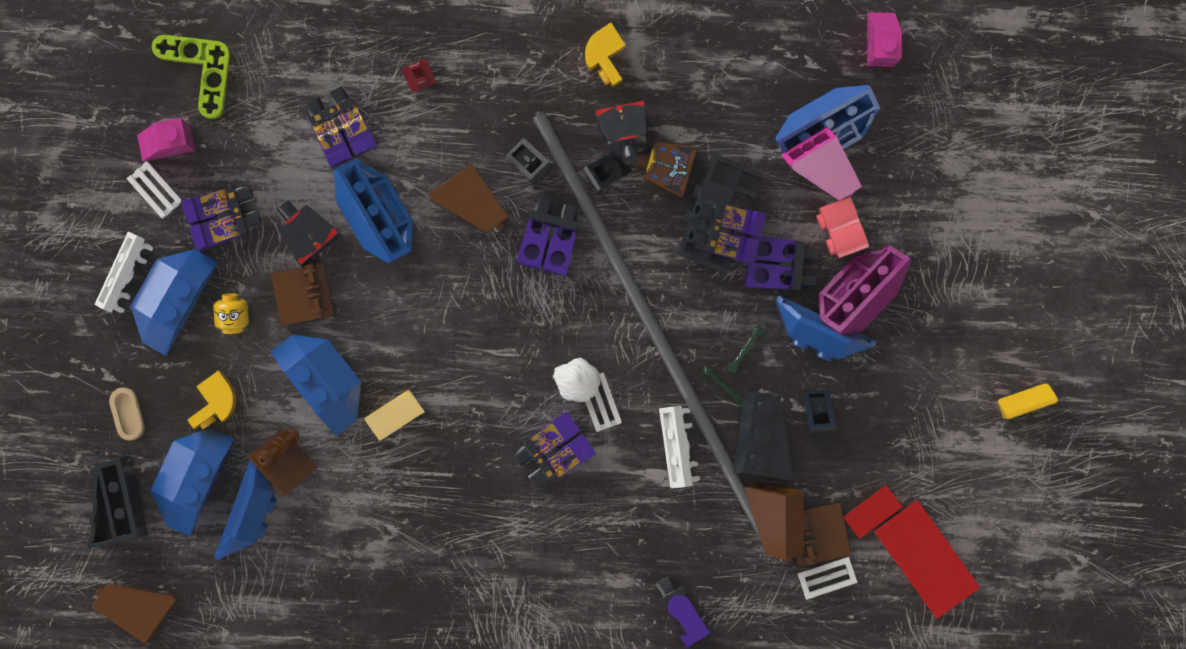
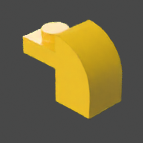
[585,23,626,88]
[188,371,236,430]

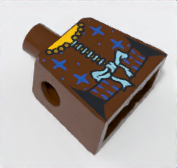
[632,142,697,198]

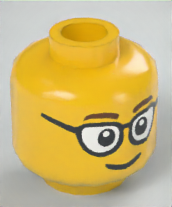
[213,293,249,334]

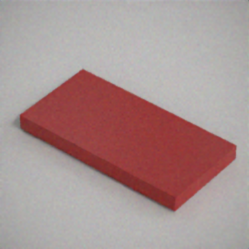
[873,500,981,619]

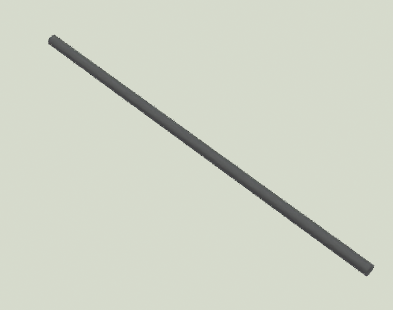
[533,112,762,543]

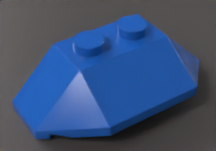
[775,85,880,154]
[334,158,413,263]
[131,249,219,356]
[775,296,877,362]
[270,335,361,436]
[151,428,235,537]
[214,460,277,559]

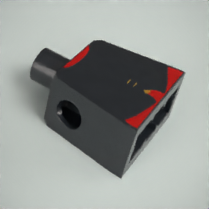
[595,100,648,165]
[277,200,342,267]

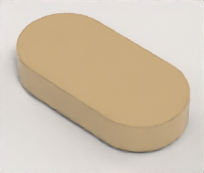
[109,388,145,440]

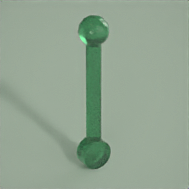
[727,325,764,373]
[703,366,744,408]

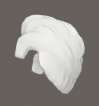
[553,358,601,402]

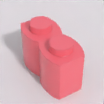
[816,197,869,260]

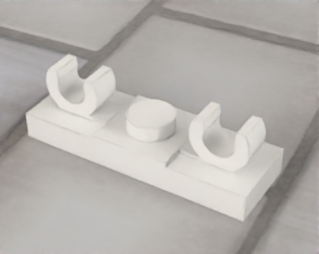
[95,232,153,313]
[659,406,700,488]

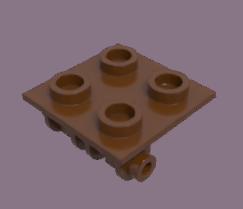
[271,263,334,326]
[247,428,318,497]
[796,503,851,566]

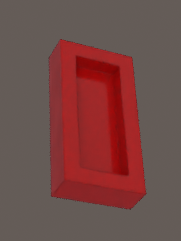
[843,485,902,539]

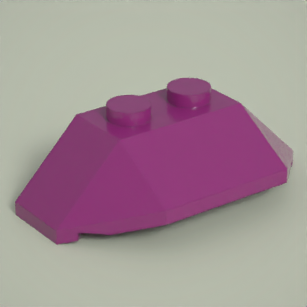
[819,246,911,335]

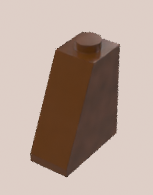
[428,164,509,234]
[745,482,804,562]
[92,583,180,644]

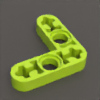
[152,35,230,119]

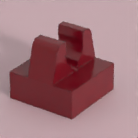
[401,58,437,94]

